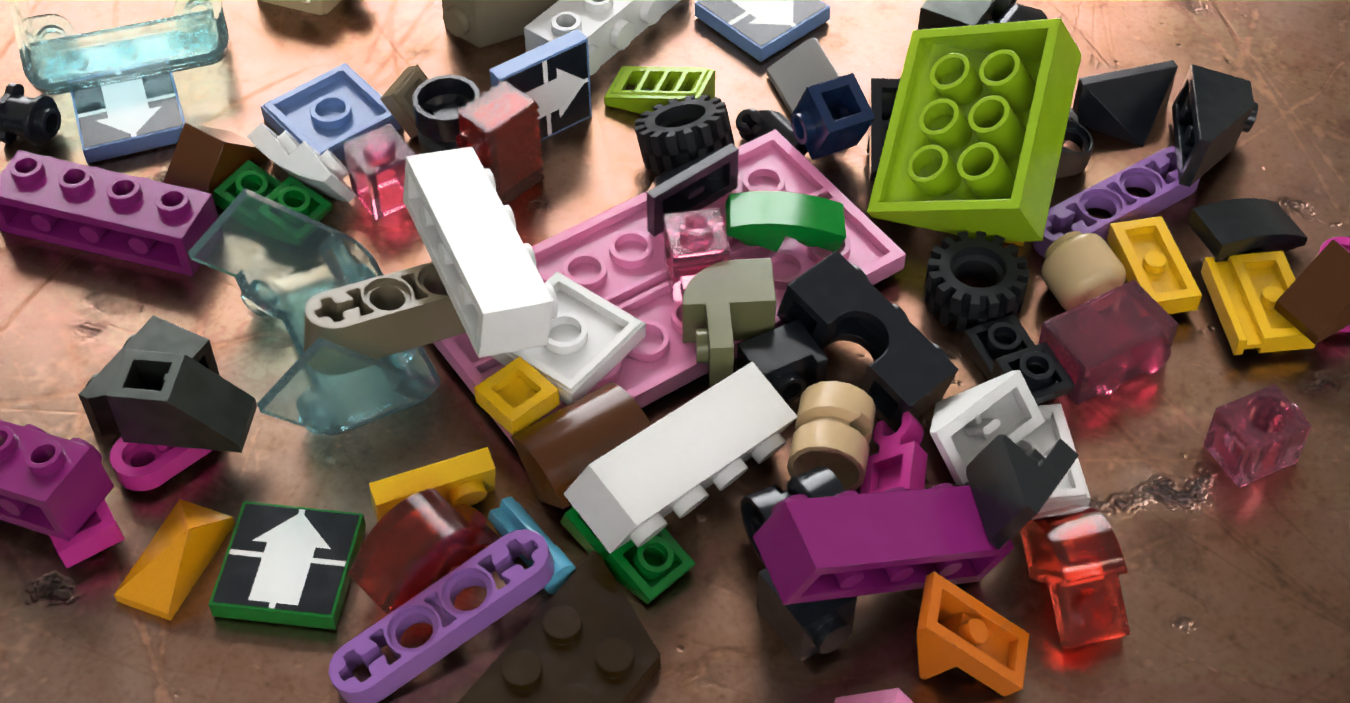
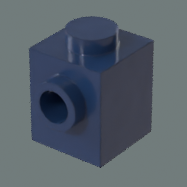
[791,73,875,160]

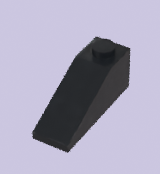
[1172,64,1258,187]

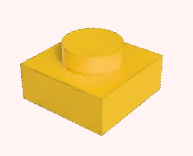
[474,356,560,436]

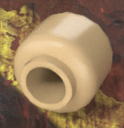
[1042,231,1126,315]

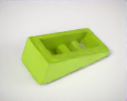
[604,66,716,114]

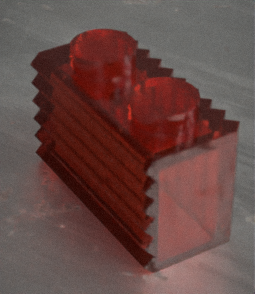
[456,81,545,205]

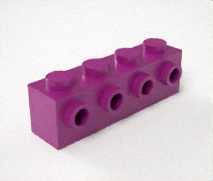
[0,150,222,276]
[0,420,114,542]
[753,483,1015,605]

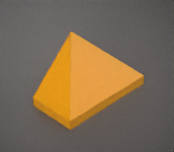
[114,499,235,621]

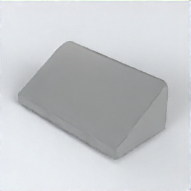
[767,37,840,114]

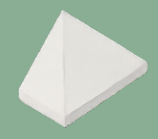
[929,370,1045,485]

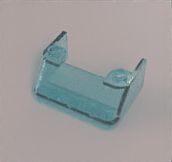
[8,0,230,95]
[188,188,441,436]

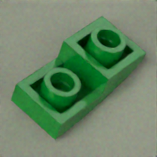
[213,160,332,242]
[726,191,846,252]
[560,507,696,604]

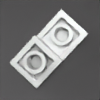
[247,122,357,202]

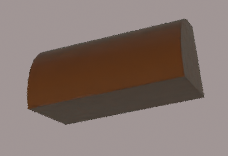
[511,382,651,509]

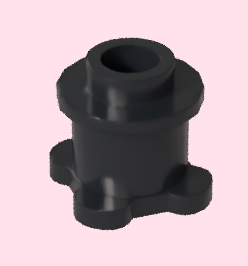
[0,82,61,146]

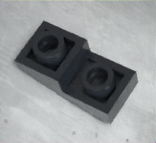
[1188,198,1308,260]
[961,313,1075,404]

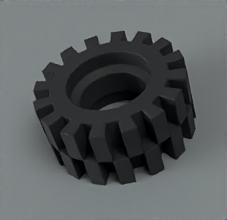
[634,95,735,174]
[923,231,1029,333]

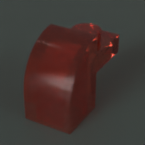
[348,488,500,614]
[1020,505,1131,649]

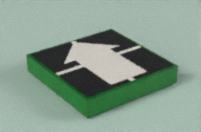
[208,501,366,630]

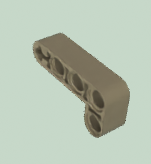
[304,262,466,371]

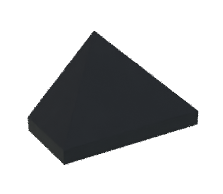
[1072,60,1178,147]
[647,143,739,237]

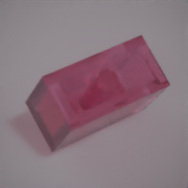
[1038,280,1178,405]

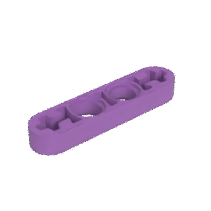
[1033,146,1200,258]
[328,529,554,703]

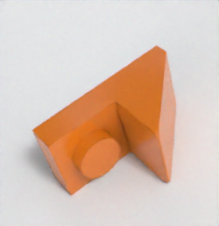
[917,572,1029,697]

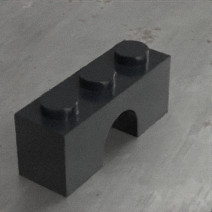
[777,250,958,432]

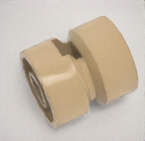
[787,381,876,491]

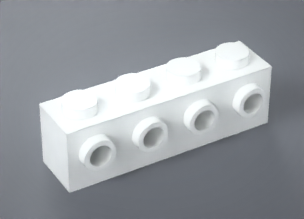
[524,0,680,76]
[403,147,558,358]
[564,361,798,554]

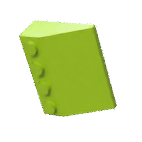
[867,18,1082,242]

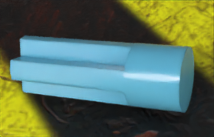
[488,496,577,594]

